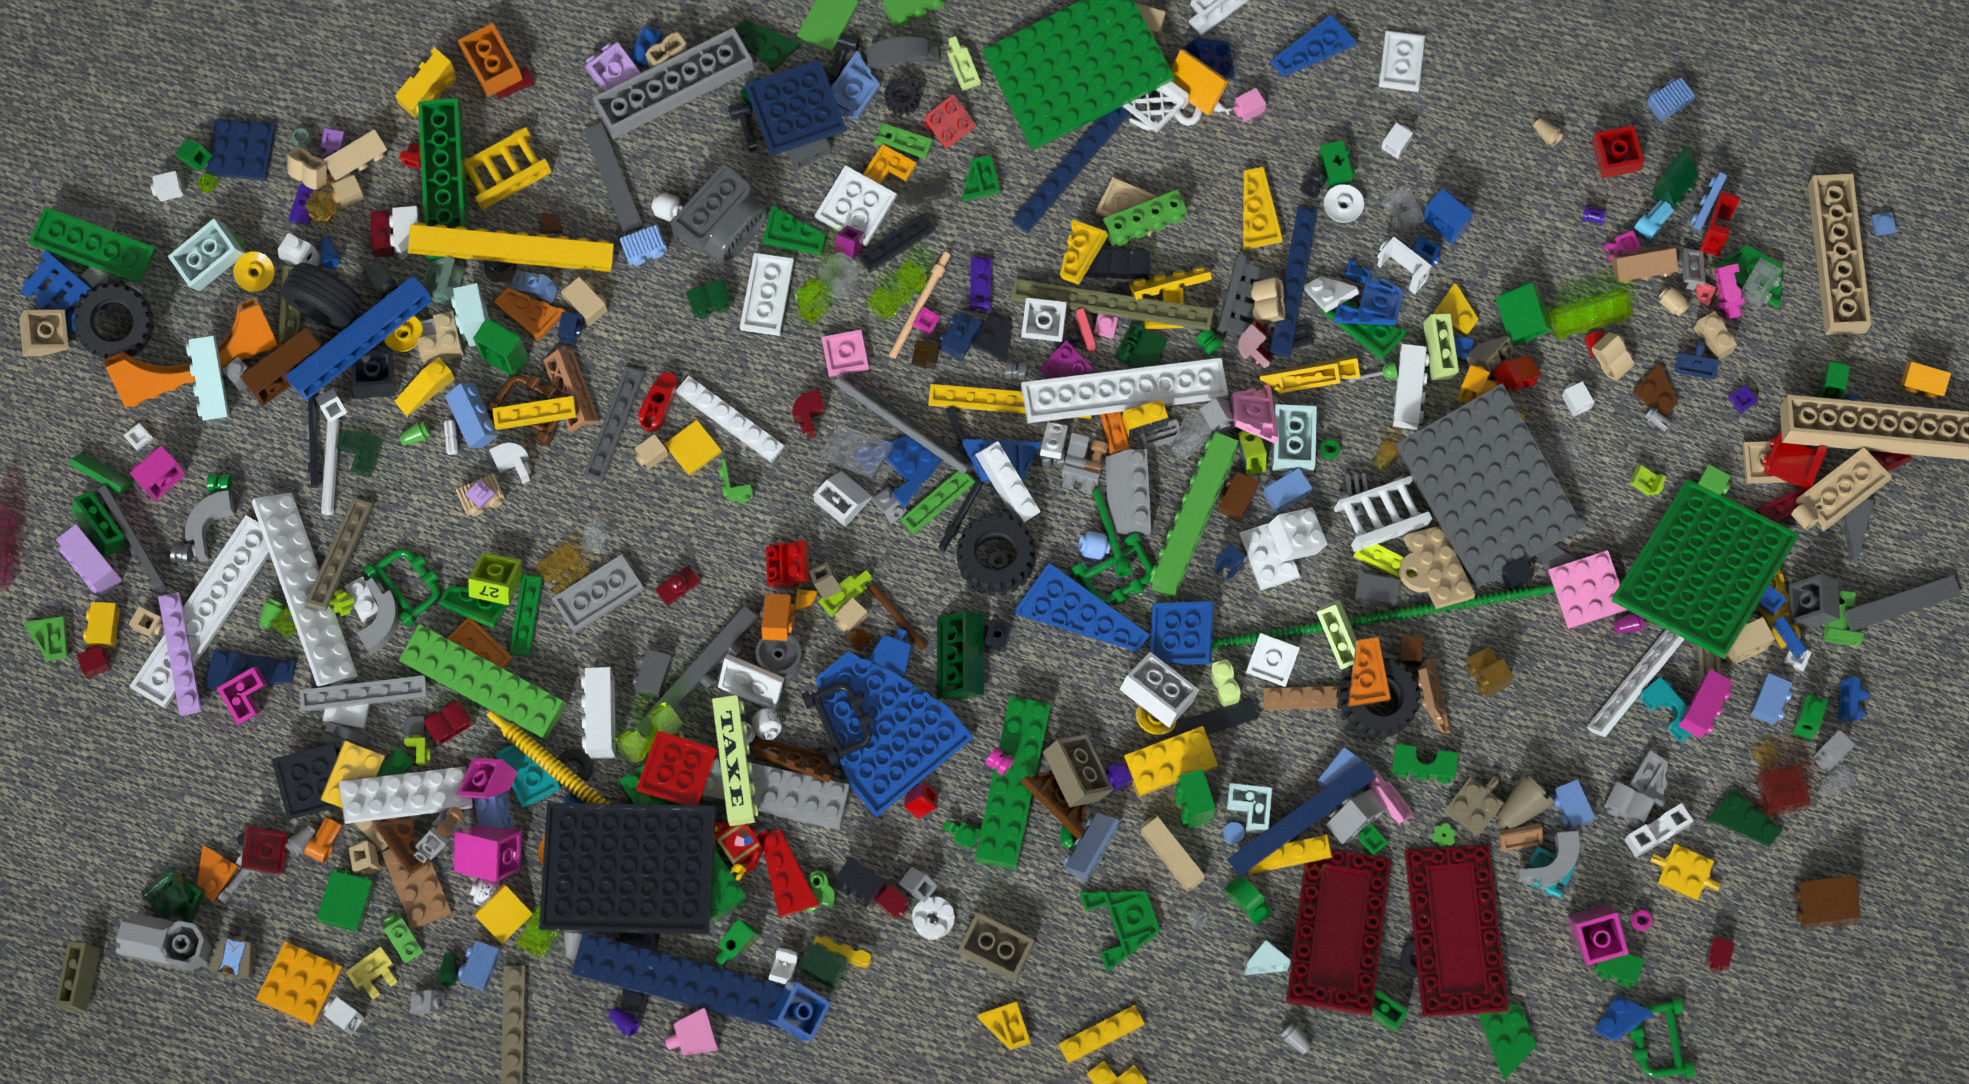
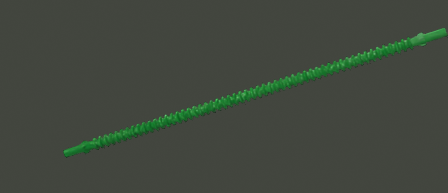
[1212,584,1555,651]

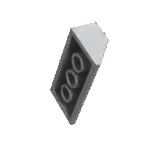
[1105,449,1151,536]

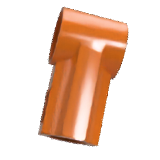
[304,818,342,863]

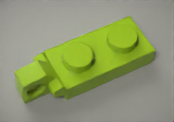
[818,570,872,618]

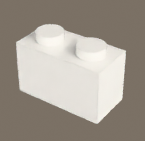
[323,997,365,1036]

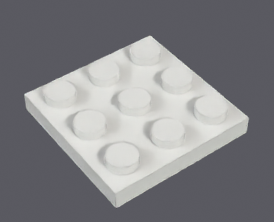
[815,165,897,247]

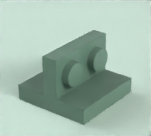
[422,256,464,307]

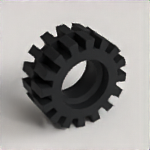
[884,77,920,116]

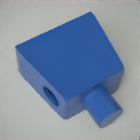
[868,628,912,679]

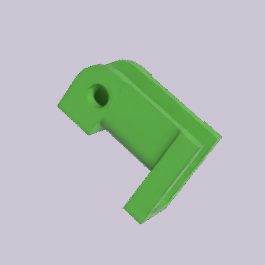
[1823,591,1864,646]

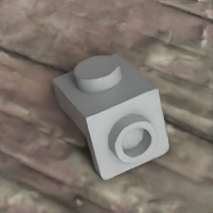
[872,487,907,524]
[410,990,445,1015]

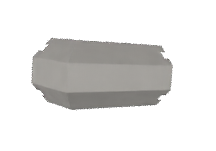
[116,912,213,971]

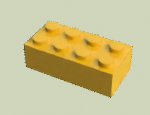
[1123,726,1218,797]

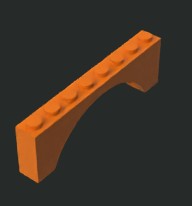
[104,296,278,408]

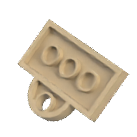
[1399,526,1475,609]

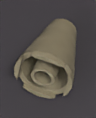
[1496,772,1555,830]

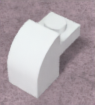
[489,443,531,484]

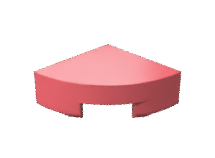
[1695,283,1716,306]

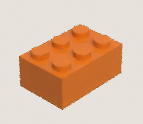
[457,23,523,97]

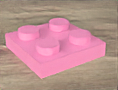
[822,330,869,377]

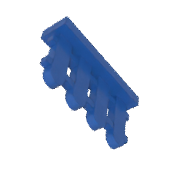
[22,250,110,334]

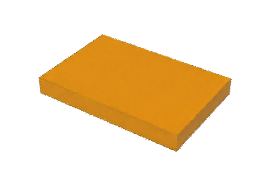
[1171,49,1229,115]

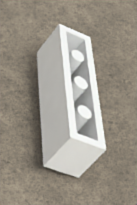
[1393,344,1429,429]
[975,441,1040,524]

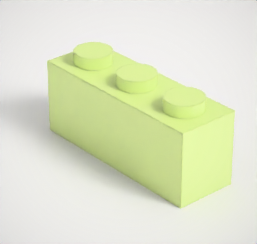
[1423,314,1459,380]
[1317,599,1357,669]

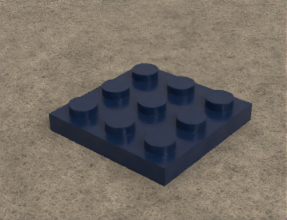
[206,118,276,181]

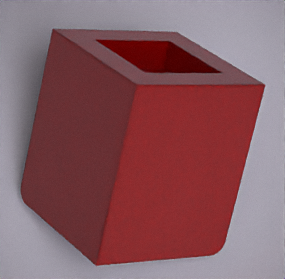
[400,143,421,169]
[904,781,939,819]

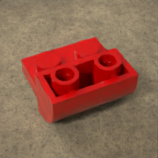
[766,539,809,588]

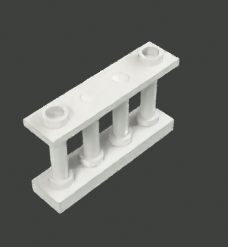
[1189,0,1249,36]
[1334,476,1432,552]

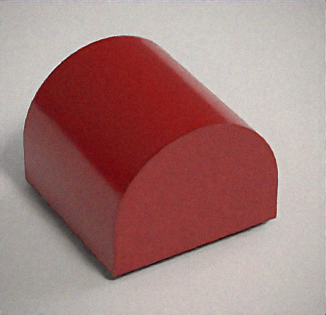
[1584,331,1605,358]

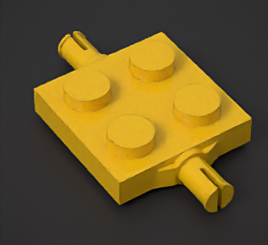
[1650,844,1721,900]

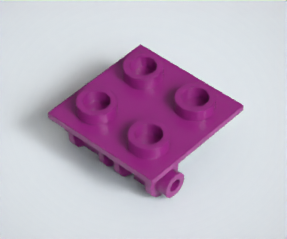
[1039,340,1093,379]

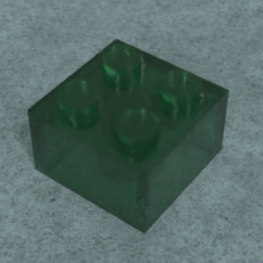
[798,942,850,991]

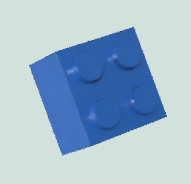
[1422,189,1473,245]
[768,982,831,1041]

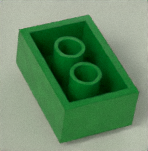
[473,318,528,376]
[1173,769,1216,830]

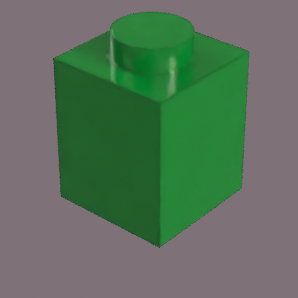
[175,139,212,171]

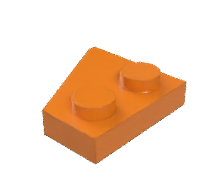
[197,845,239,903]

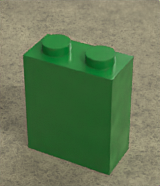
[1496,282,1553,346]
[316,869,375,933]

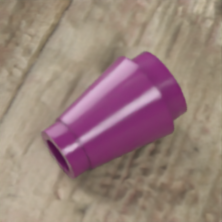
[1613,612,1645,634]

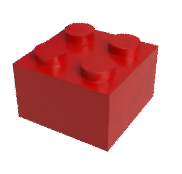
[1592,125,1644,178]

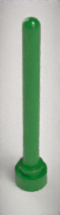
[1093,488,1133,577]

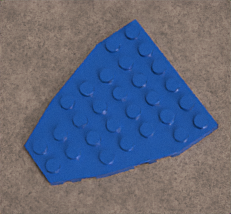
[816,652,974,818]

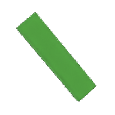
[900,471,975,535]

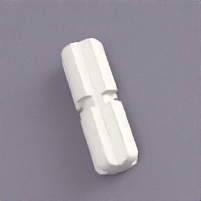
[444,420,458,455]

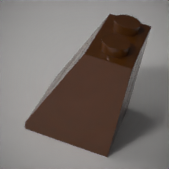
[1793,875,1861,928]

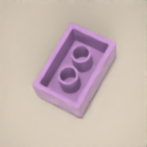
[56,524,122,596]

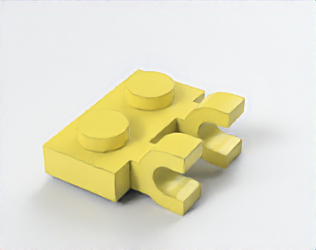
[346,947,398,1000]

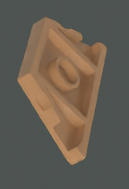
[1417,656,1451,735]

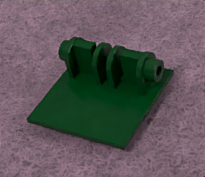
[1114,322,1168,368]

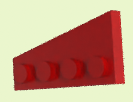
[761,829,821,917]

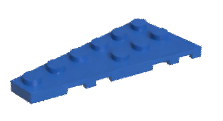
[1013,563,1150,652]

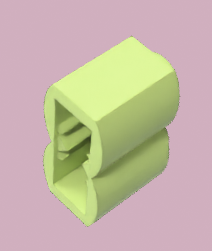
[1211,659,1240,707]

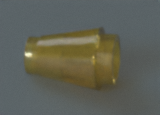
[1372,439,1399,471]

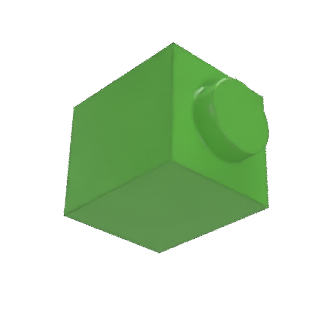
[1698,464,1731,495]

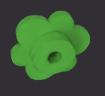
[1431,823,1456,847]

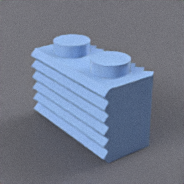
[620,225,667,266]

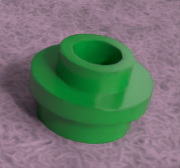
[1320,439,1340,460]

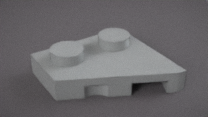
[1627,750,1668,808]

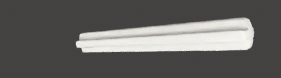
[321,419,340,515]

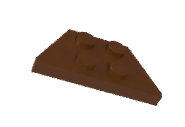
[1020,770,1086,839]

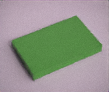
[797,0,859,53]

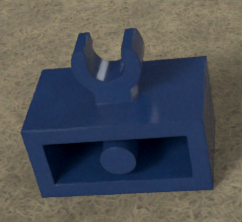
[939,311,982,361]

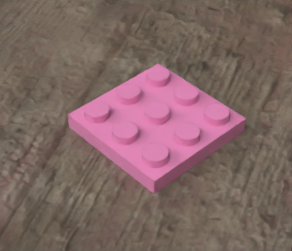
[1548,550,1627,629]

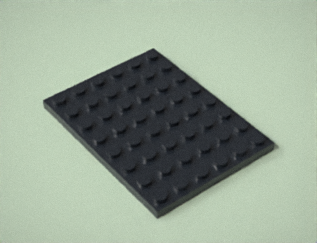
[539,803,716,935]

